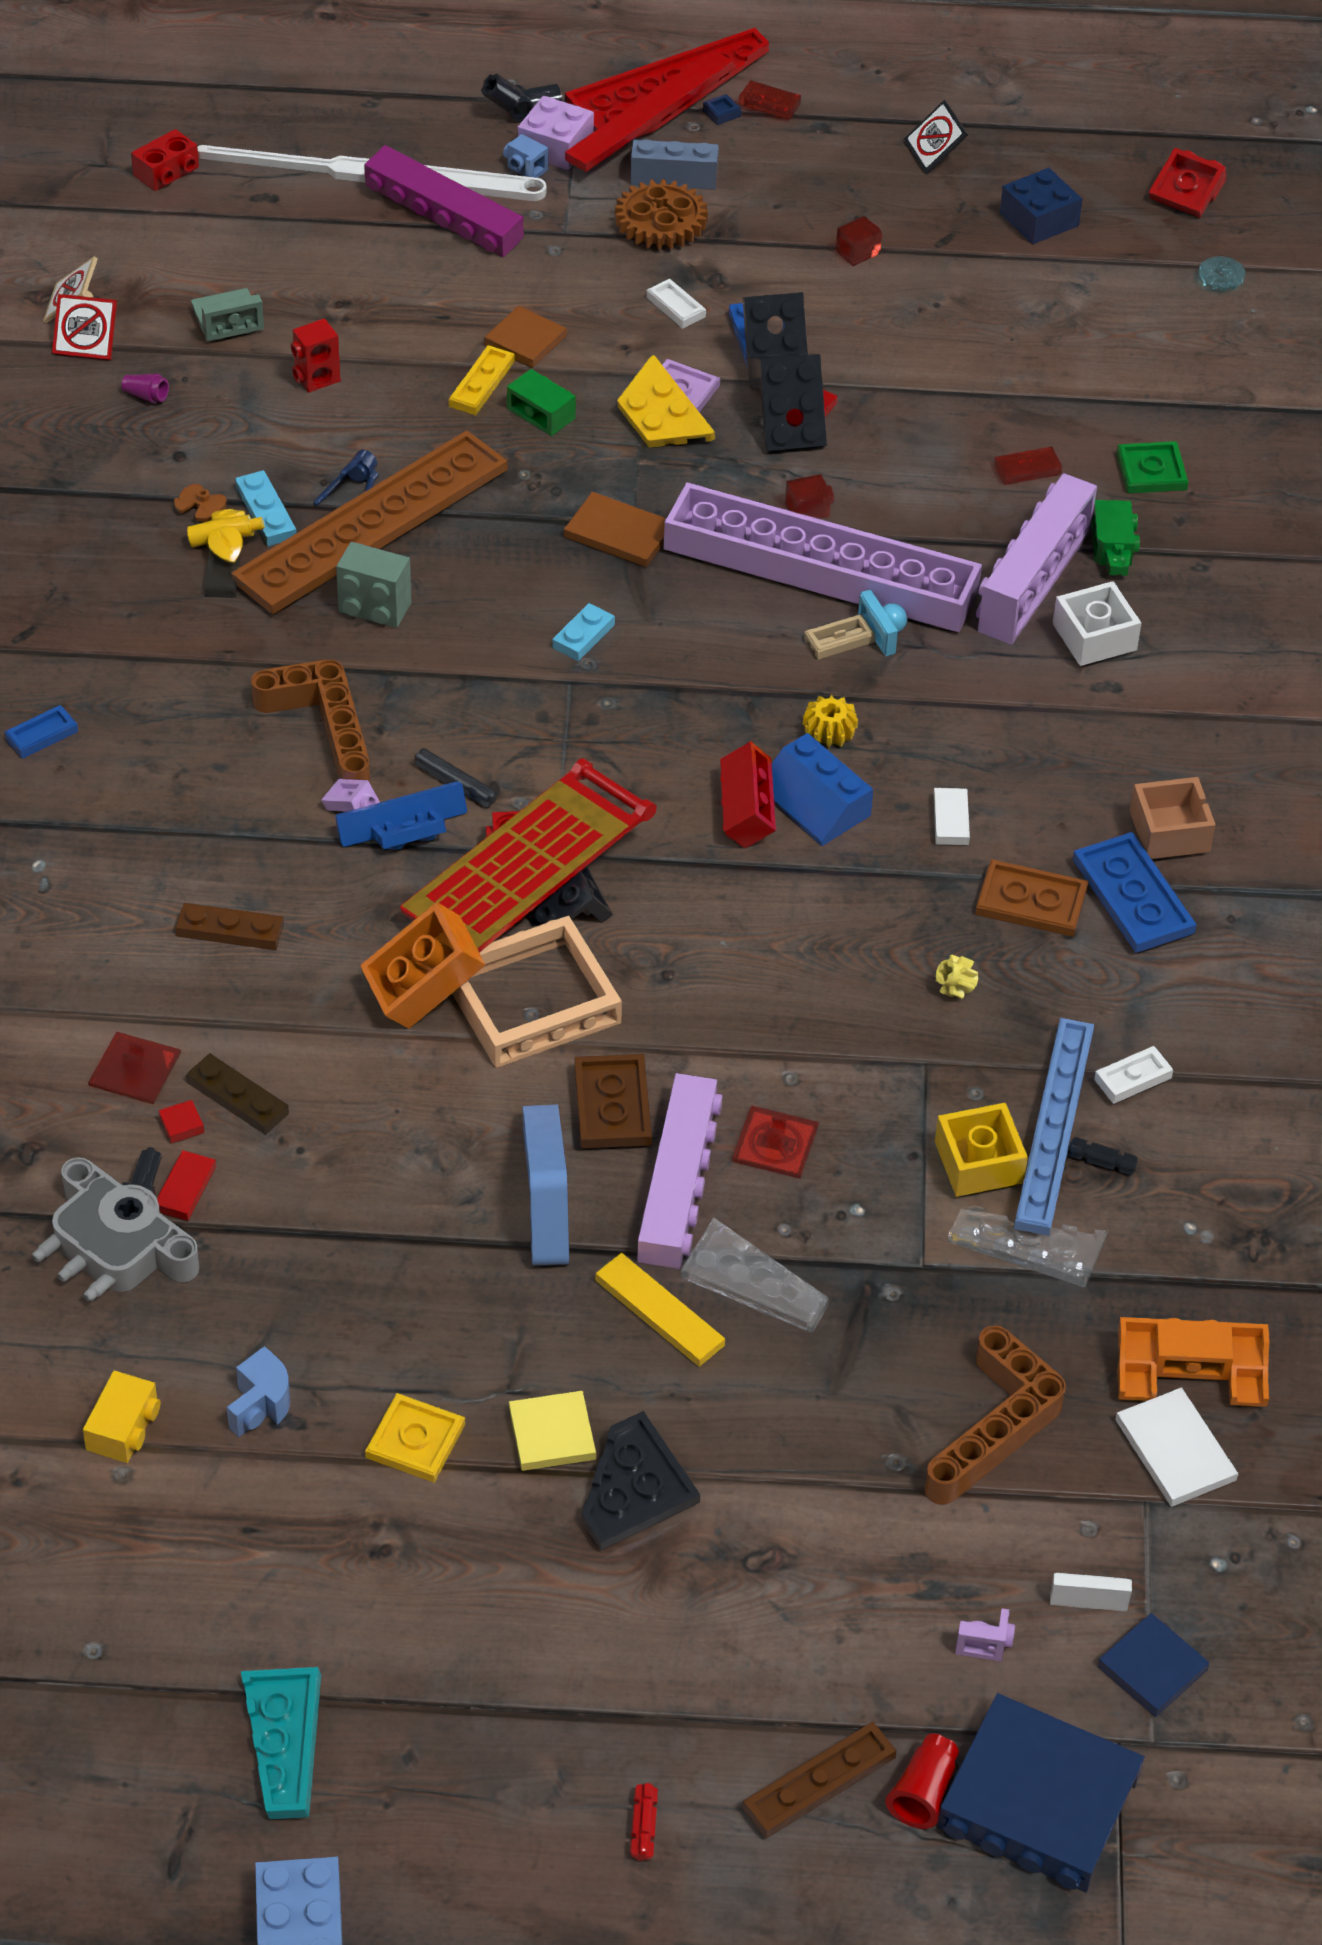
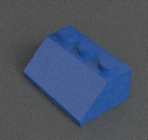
[772,733,873,846]

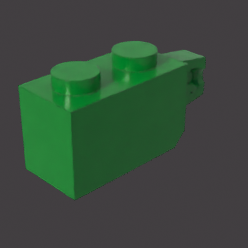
[1091,500,1140,576]

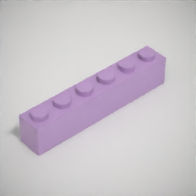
[637,1073,723,1269]

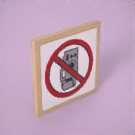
[43,256,98,324]

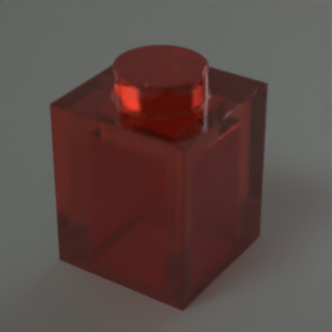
[835,216,882,266]
[785,474,834,519]

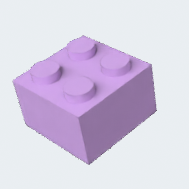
[518,96,594,170]

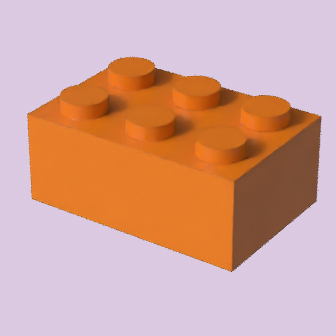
[360,902,486,1029]

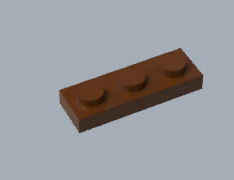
[176,903,284,950]

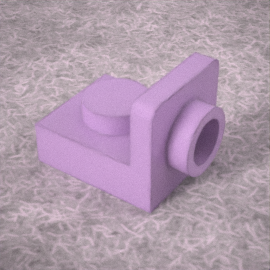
[321,779,380,812]
[955,1608,1015,1662]

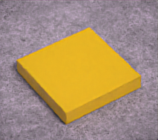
[365,1393,465,1483]

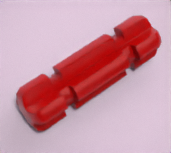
[630,1783,658,1862]

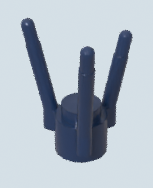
[314,449,379,506]

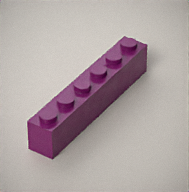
[364,145,524,258]

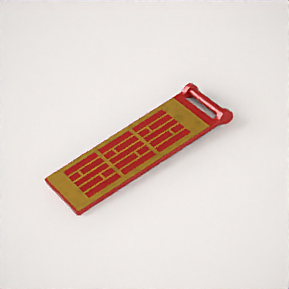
[400,758,657,953]

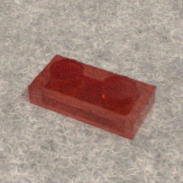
[739,80,801,120]

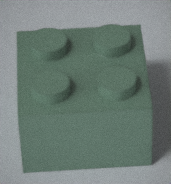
[336,542,412,628]

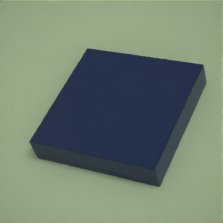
[1097,1613,1210,1717]

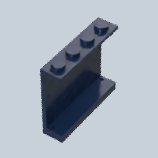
[938,1693,1145,1893]

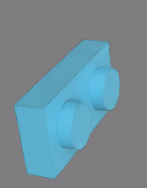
[552,603,615,661]

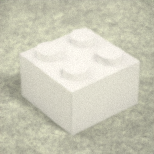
[1053,581,1141,666]

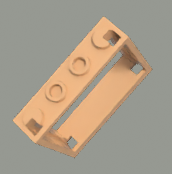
[452,916,622,1068]

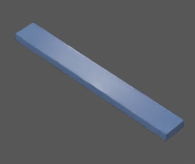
[1014,1018,1094,1236]

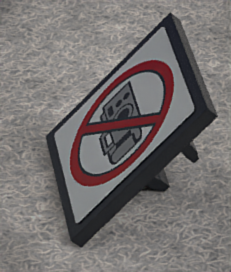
[904,100,968,174]

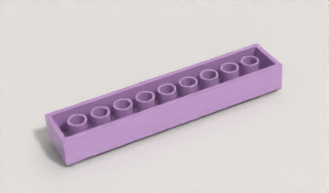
[664,483,982,632]

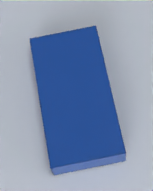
[4,705,78,759]

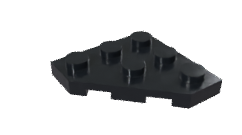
[582,1411,700,1550]

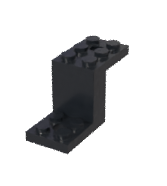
[742,292,827,451]

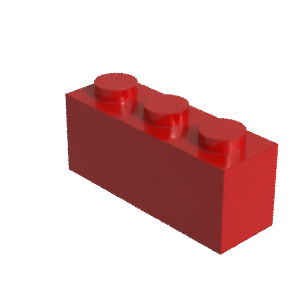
[720,741,776,848]

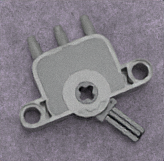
[32,1147,200,1302]

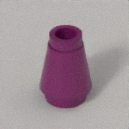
[122,374,169,404]

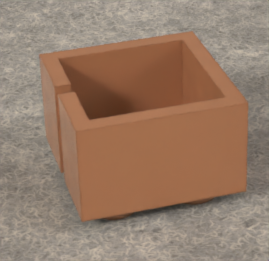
[1130,777,1216,859]

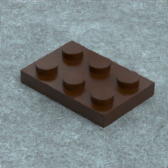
[574,1054,652,1148]

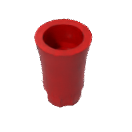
[885,1733,959,1829]

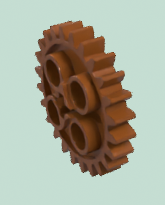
[615,179,708,249]

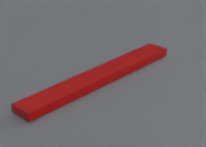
[565,49,734,172]

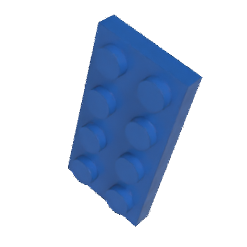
[1072,832,1197,953]

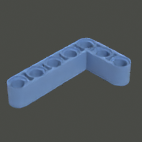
[522,1104,569,1266]

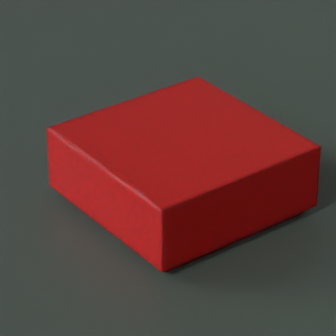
[158,1100,205,1144]

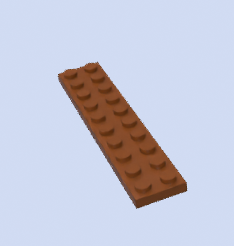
[231,430,508,615]

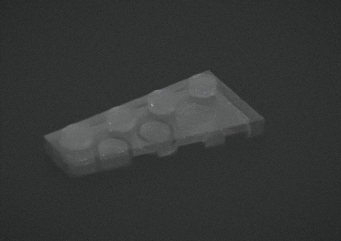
[948,1209,1108,1288]
[681,1217,829,1333]

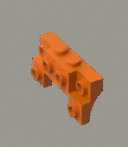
[1117,1317,1270,1407]

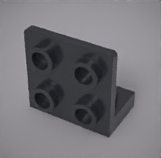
[528,866,613,927]

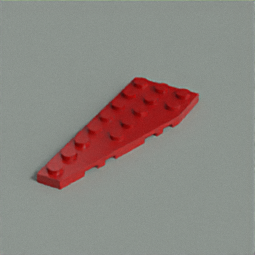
[565,28,769,138]

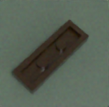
[186,1053,289,1135]

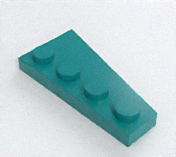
[241,1667,321,1819]

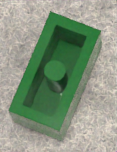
[507,369,576,436]

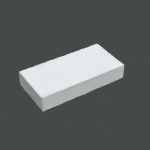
[647,279,706,329]
[933,788,970,845]
[1050,1573,1132,1612]

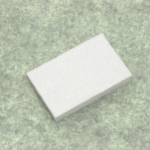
[1116,1387,1238,1507]

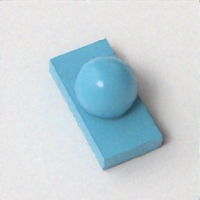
[858,589,907,656]

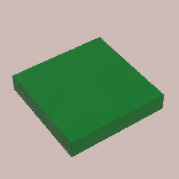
[1116,441,1189,494]

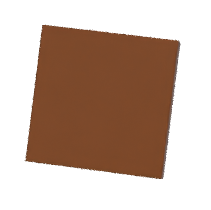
[484,306,567,368]

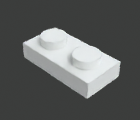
[1094,1046,1173,1104]

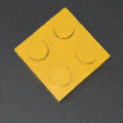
[935,1102,1028,1197]

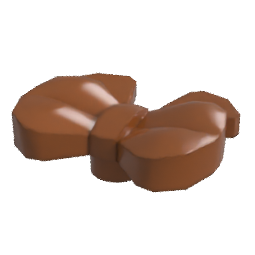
[174,484,227,522]

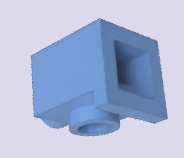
[503,134,548,178]

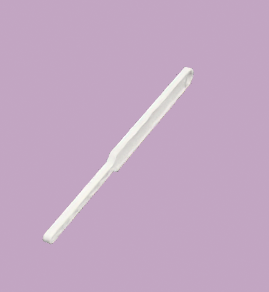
[197,145,547,201]

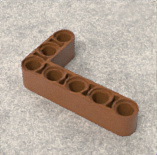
[251,659,370,783]
[924,1325,1066,1505]

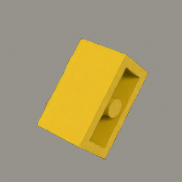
[83,1370,161,1463]

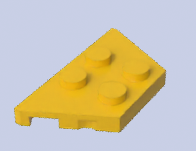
[617,355,715,448]

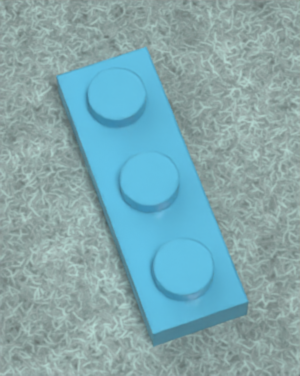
[235,470,296,546]

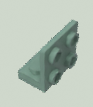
[191,288,264,341]

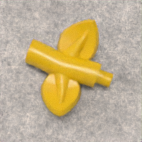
[187,509,265,563]

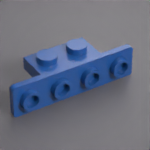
[335,781,467,850]

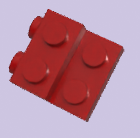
[1149,148,1227,218]

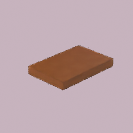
[564,492,666,567]
[975,859,1089,937]

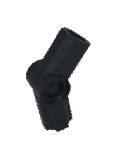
[481,73,562,122]

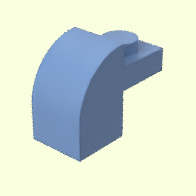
[227,1346,290,1437]

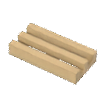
[804,614,875,660]

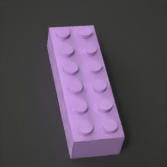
[976,473,1097,645]

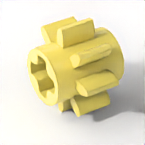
[936,955,978,999]

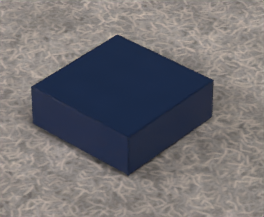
[703,94,742,125]

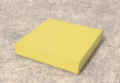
[509,1391,596,1471]

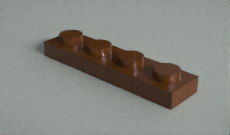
[743,1721,897,1839]

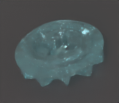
[1199,256,1246,292]

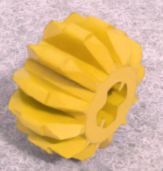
[802,694,858,749]

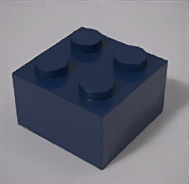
[1000,168,1083,245]

